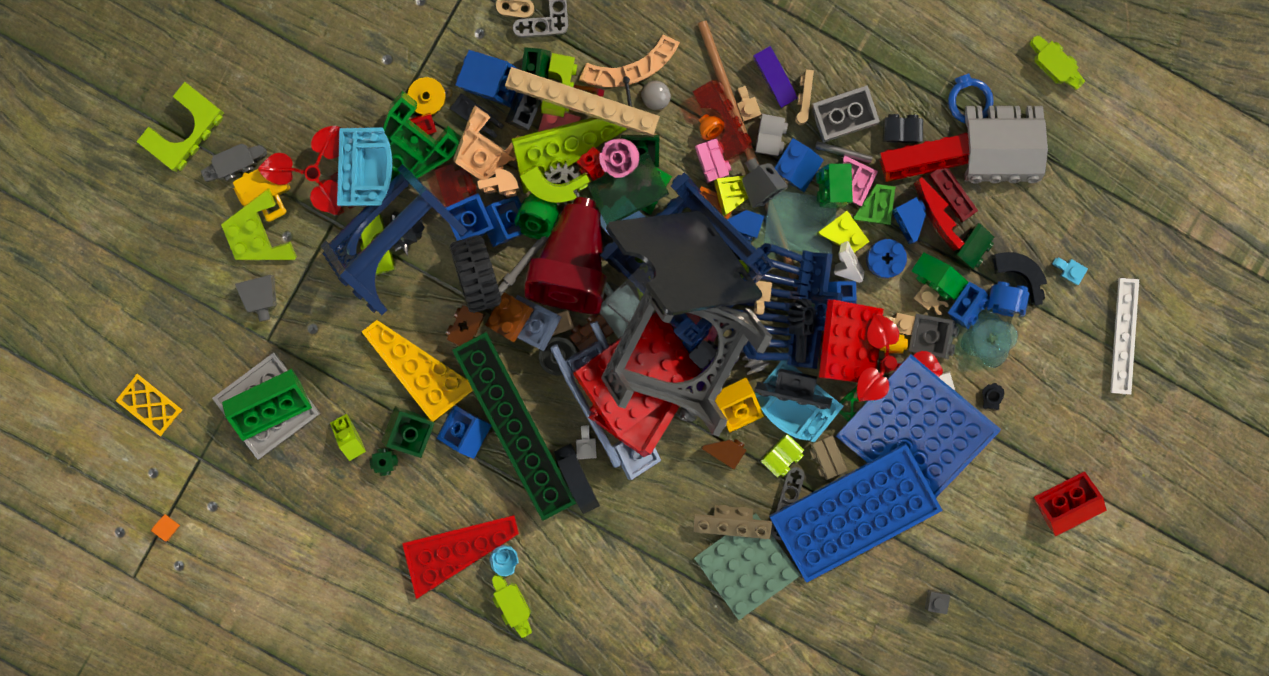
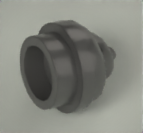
[679,407,697,422]

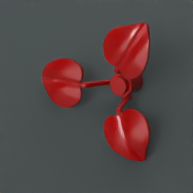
[258,126,341,215]
[857,315,943,401]

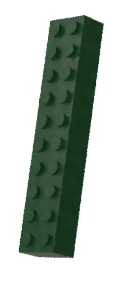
[452,332,576,521]

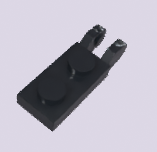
[450,93,504,139]

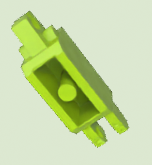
[1029,35,1085,90]
[492,574,532,638]

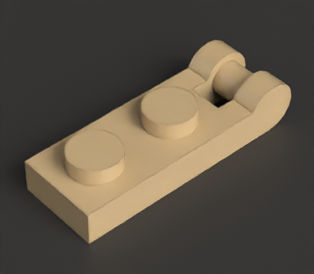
[795,69,814,125]

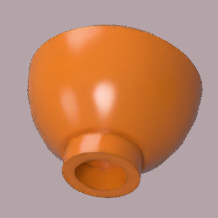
[699,114,725,140]

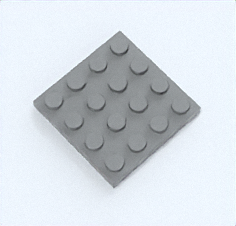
[212,352,320,460]

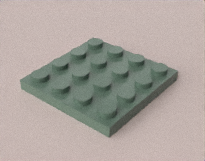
[694,513,801,620]

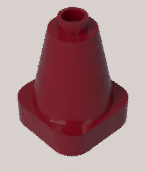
[525,197,607,314]

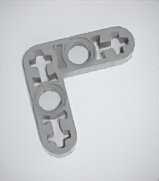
[513,0,568,38]

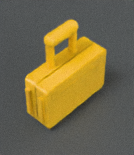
[233,169,291,222]

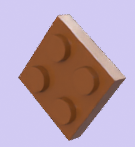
[485,292,534,342]

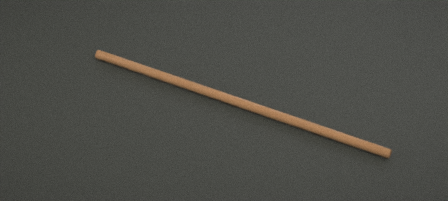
[698,21,799,291]

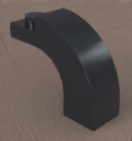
[992,252,1047,306]
[554,444,600,514]

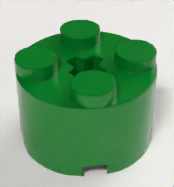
[515,194,558,239]

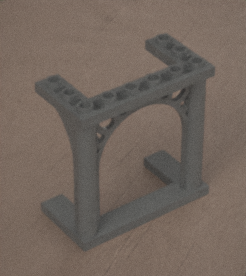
[601,277,772,436]

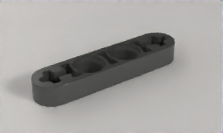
[771,467,804,540]

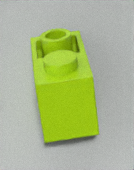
[330,414,366,461]

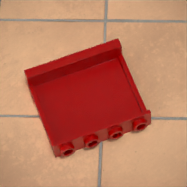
[588,401,680,457]

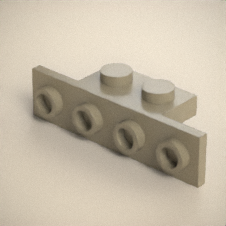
[693,505,772,539]

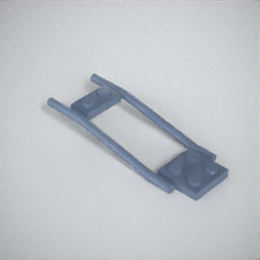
[550,321,661,480]

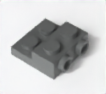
[908,313,959,359]

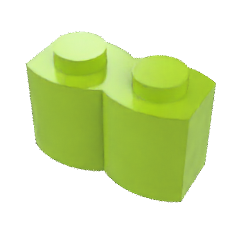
[760,433,804,478]

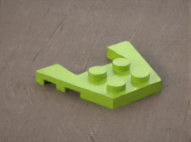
[221,188,297,260]

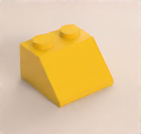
[715,378,764,433]

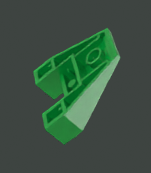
[382,91,462,181]

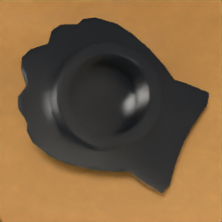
[982,383,1005,410]

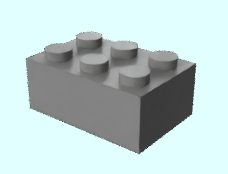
[811,85,880,143]

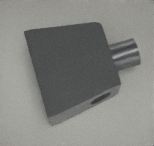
[742,158,788,208]
[235,275,277,322]

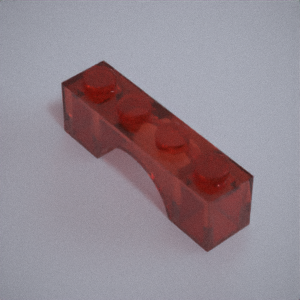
[692,80,752,159]

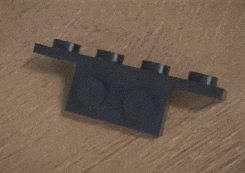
[754,368,833,409]

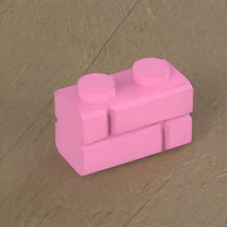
[695,139,732,184]

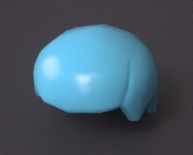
[489,545,519,577]

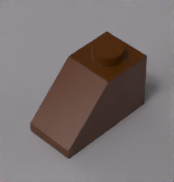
[701,438,747,469]

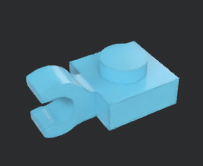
[1052,257,1088,285]

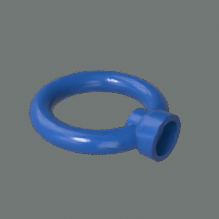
[948,73,994,124]

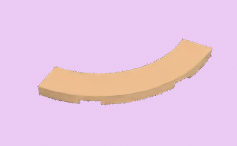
[579,35,680,88]

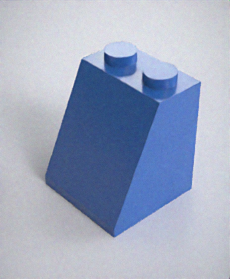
[455,50,520,108]

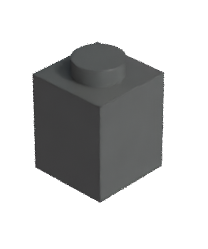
[925,590,950,614]

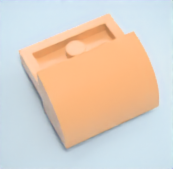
[477,169,520,198]

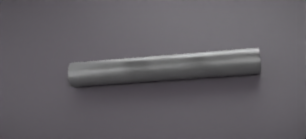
[815,141,873,163]

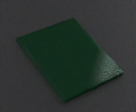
[588,152,669,225]

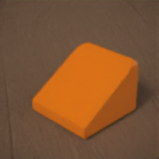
[151,514,180,542]

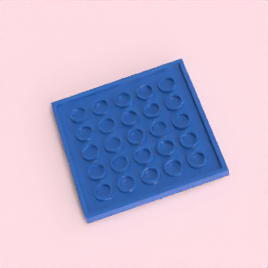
[836,354,1001,497]

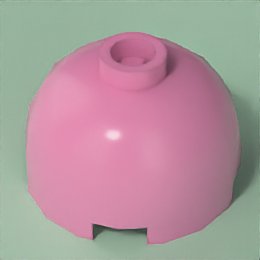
[599,139,639,178]

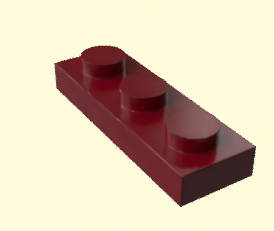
[929,168,978,223]

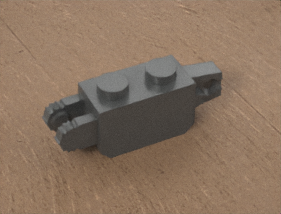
[201,144,267,182]

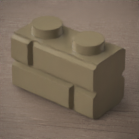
[809,435,848,480]

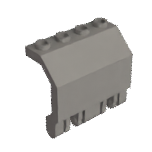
[964,106,1048,183]

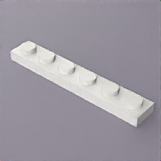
[1110,278,1139,394]

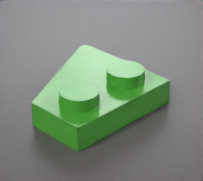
[853,184,896,225]

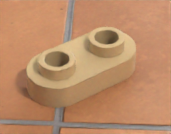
[496,0,534,19]

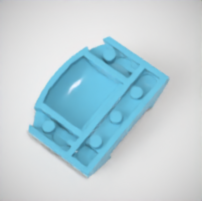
[337,127,392,206]
[755,361,844,442]

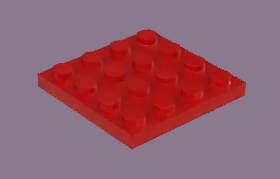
[819,299,884,383]

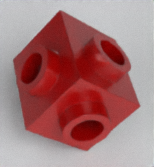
[577,147,605,182]

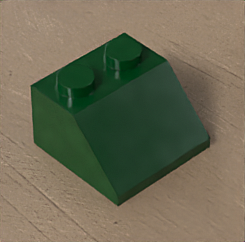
[952,223,994,270]
[381,406,435,458]

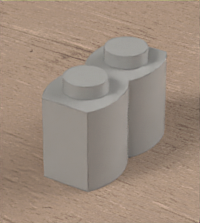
[755,114,788,157]

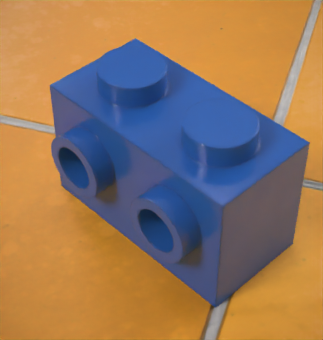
[948,281,989,329]

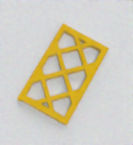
[116,374,182,436]

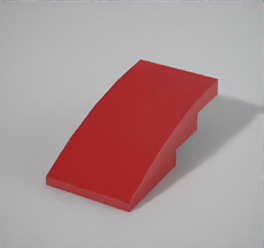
[914,177,965,251]

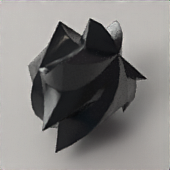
[391,211,425,256]

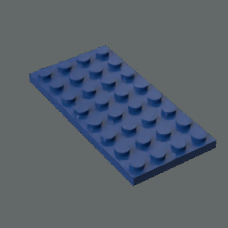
[769,443,943,583]

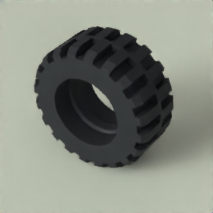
[450,235,501,313]

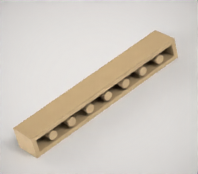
[505,67,660,137]

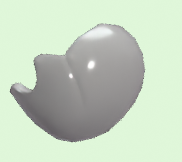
[641,80,671,111]

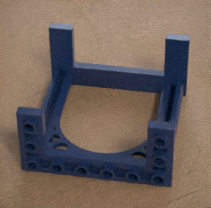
[320,164,467,315]
[600,172,775,347]

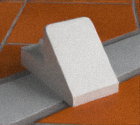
[834,241,864,283]

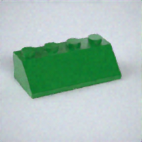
[222,369,312,441]

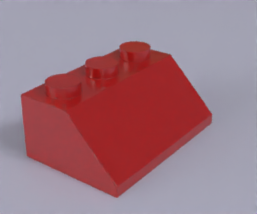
[1034,471,1107,536]

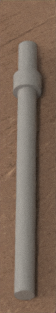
[498,211,562,296]

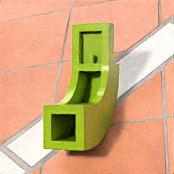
[520,164,590,203]

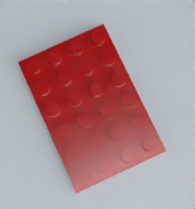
[573,312,701,438]

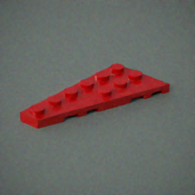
[402,515,519,599]

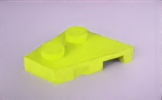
[714,175,748,216]

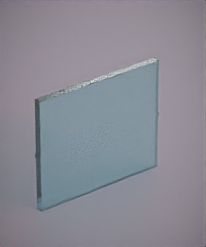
[764,191,837,254]

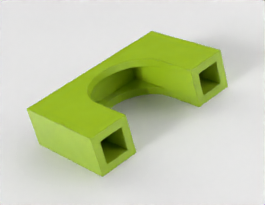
[137,82,224,172]

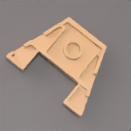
[453,106,520,180]

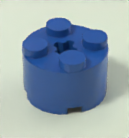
[866,239,907,279]
[987,281,1029,317]

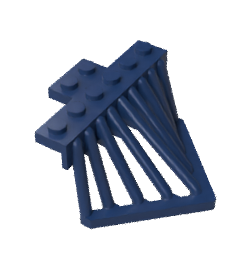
[731,243,843,369]

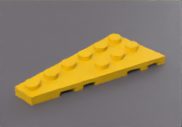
[362,320,473,421]

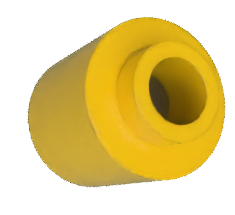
[880,334,908,354]

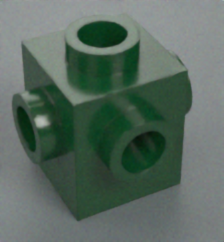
[369,448,398,476]

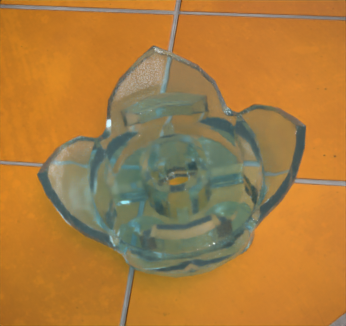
[960,310,1018,368]

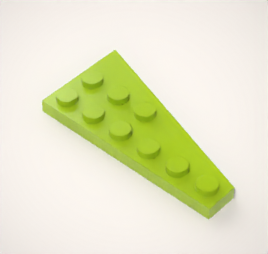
[511,117,627,194]

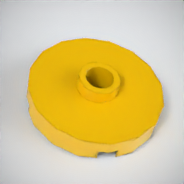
[407,77,446,115]

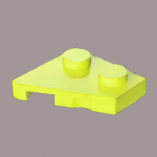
[817,211,870,253]

